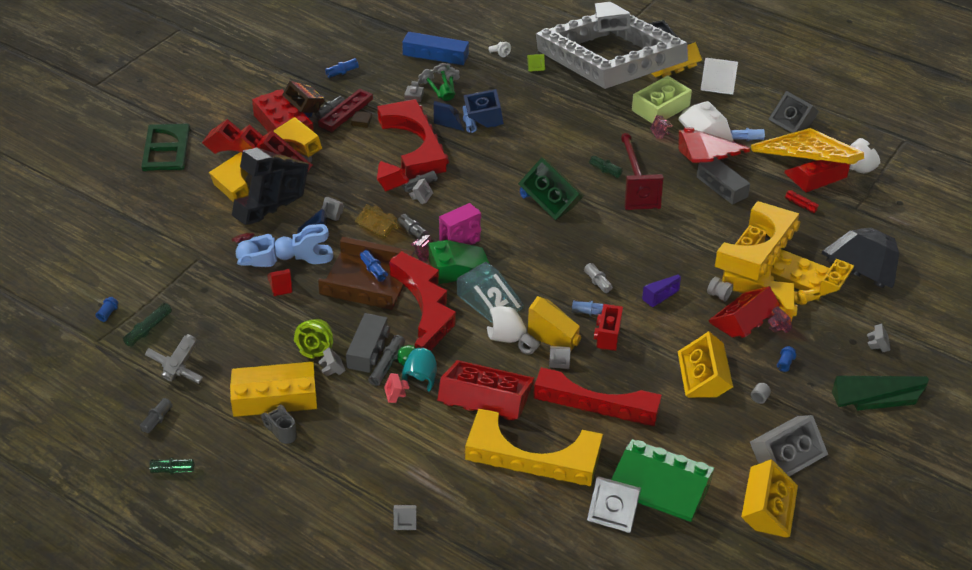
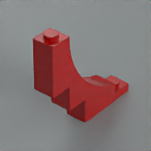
[202,119,312,171]
[389,251,456,351]

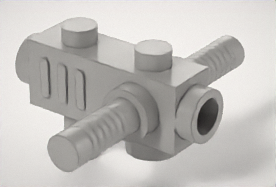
[145,334,203,384]

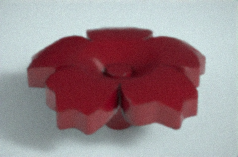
[232,233,255,243]

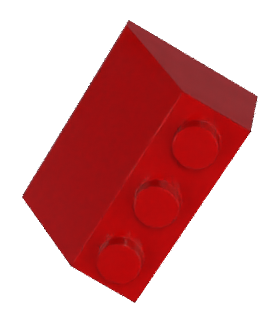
[784,160,850,193]
[708,286,780,338]

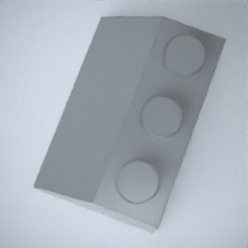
[750,415,828,476]

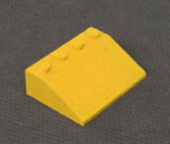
[230,362,317,417]

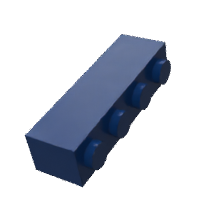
[403,32,469,65]

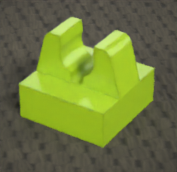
[527,54,545,71]

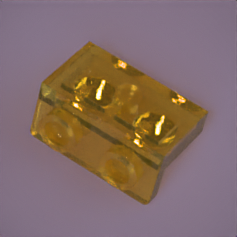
[355,204,400,239]

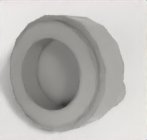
[518,333,540,355]

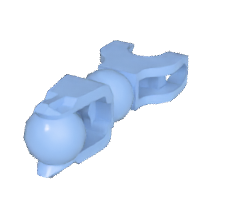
[236,224,334,267]

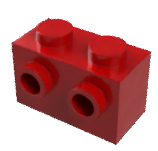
[594,304,623,351]

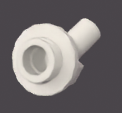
[489,42,511,57]

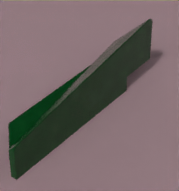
[832,376,929,411]

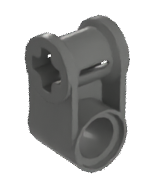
[261,404,297,444]

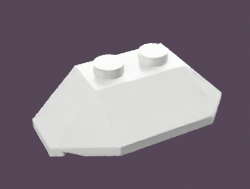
[678,101,733,141]

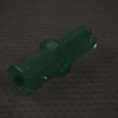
[589,156,623,178]
[150,457,195,475]

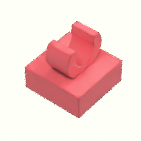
[384,373,409,403]

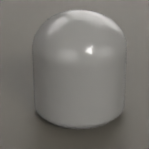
[751,383,771,404]

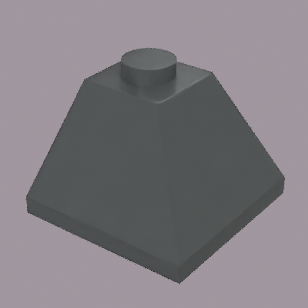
[768,91,819,133]

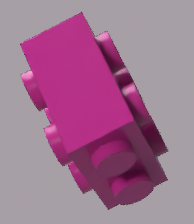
[439,203,481,245]

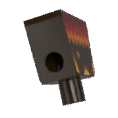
[283,81,325,113]

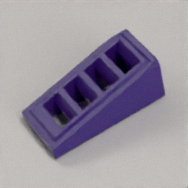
[642,275,681,307]

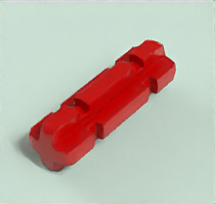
[785,190,819,213]

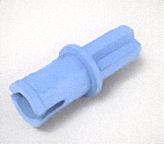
[731,128,765,141]

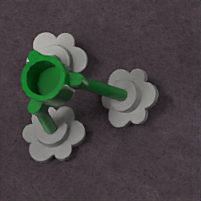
[418,63,460,101]

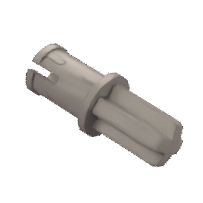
[584,263,613,293]

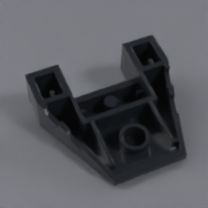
[232,148,309,225]

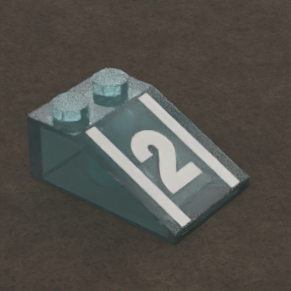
[457,262,524,323]

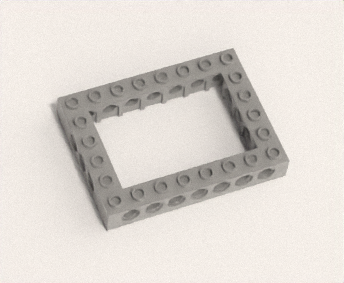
[536,13,688,89]

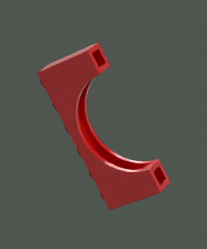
[377,99,449,179]

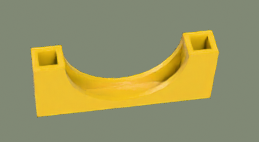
[209,117,322,202]
[715,201,800,281]
[465,409,603,486]

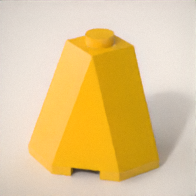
[528,296,581,352]

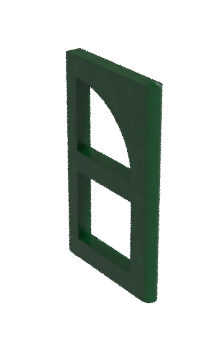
[141,124,190,171]

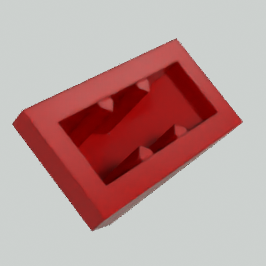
[377,161,410,191]
[267,269,292,296]

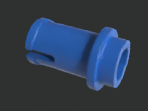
[95,297,118,322]
[777,346,796,372]

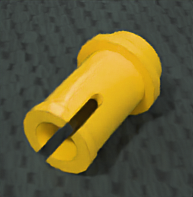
[796,288,820,305]

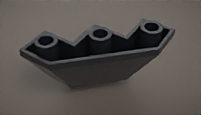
[821,227,899,288]

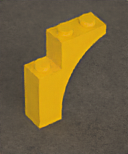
[722,268,797,324]

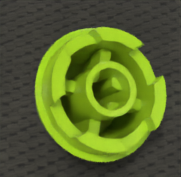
[294,319,333,358]

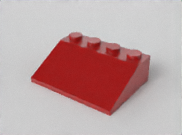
[437,360,535,420]

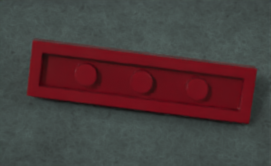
[318,89,373,132]

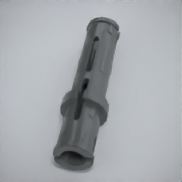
[368,335,405,386]

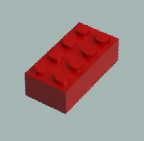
[252,89,314,133]

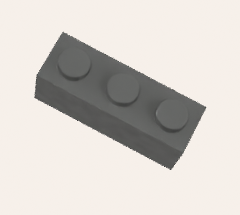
[697,157,750,205]
[346,313,390,373]

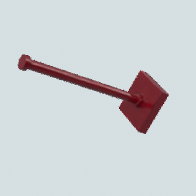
[621,133,664,210]

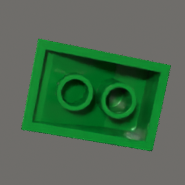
[429,240,493,284]

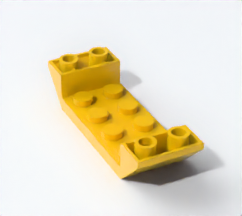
[735,225,854,296]

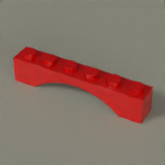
[534,367,662,427]

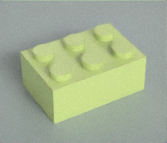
[632,75,692,125]

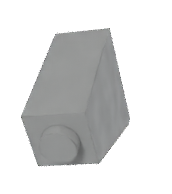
[595,2,631,32]

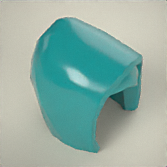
[402,348,437,392]

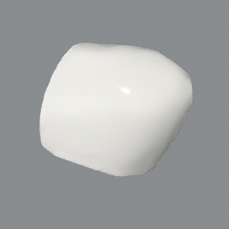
[487,306,527,343]

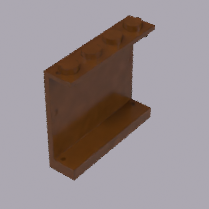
[318,236,414,310]

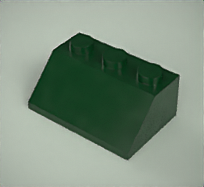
[518,157,585,220]

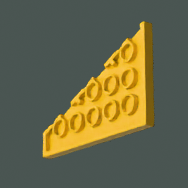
[751,128,865,164]

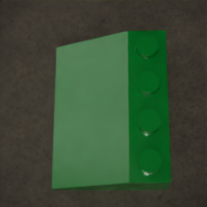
[611,439,714,522]

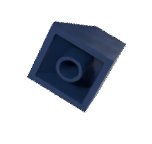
[464,89,504,127]

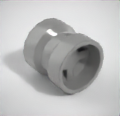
[707,276,733,301]

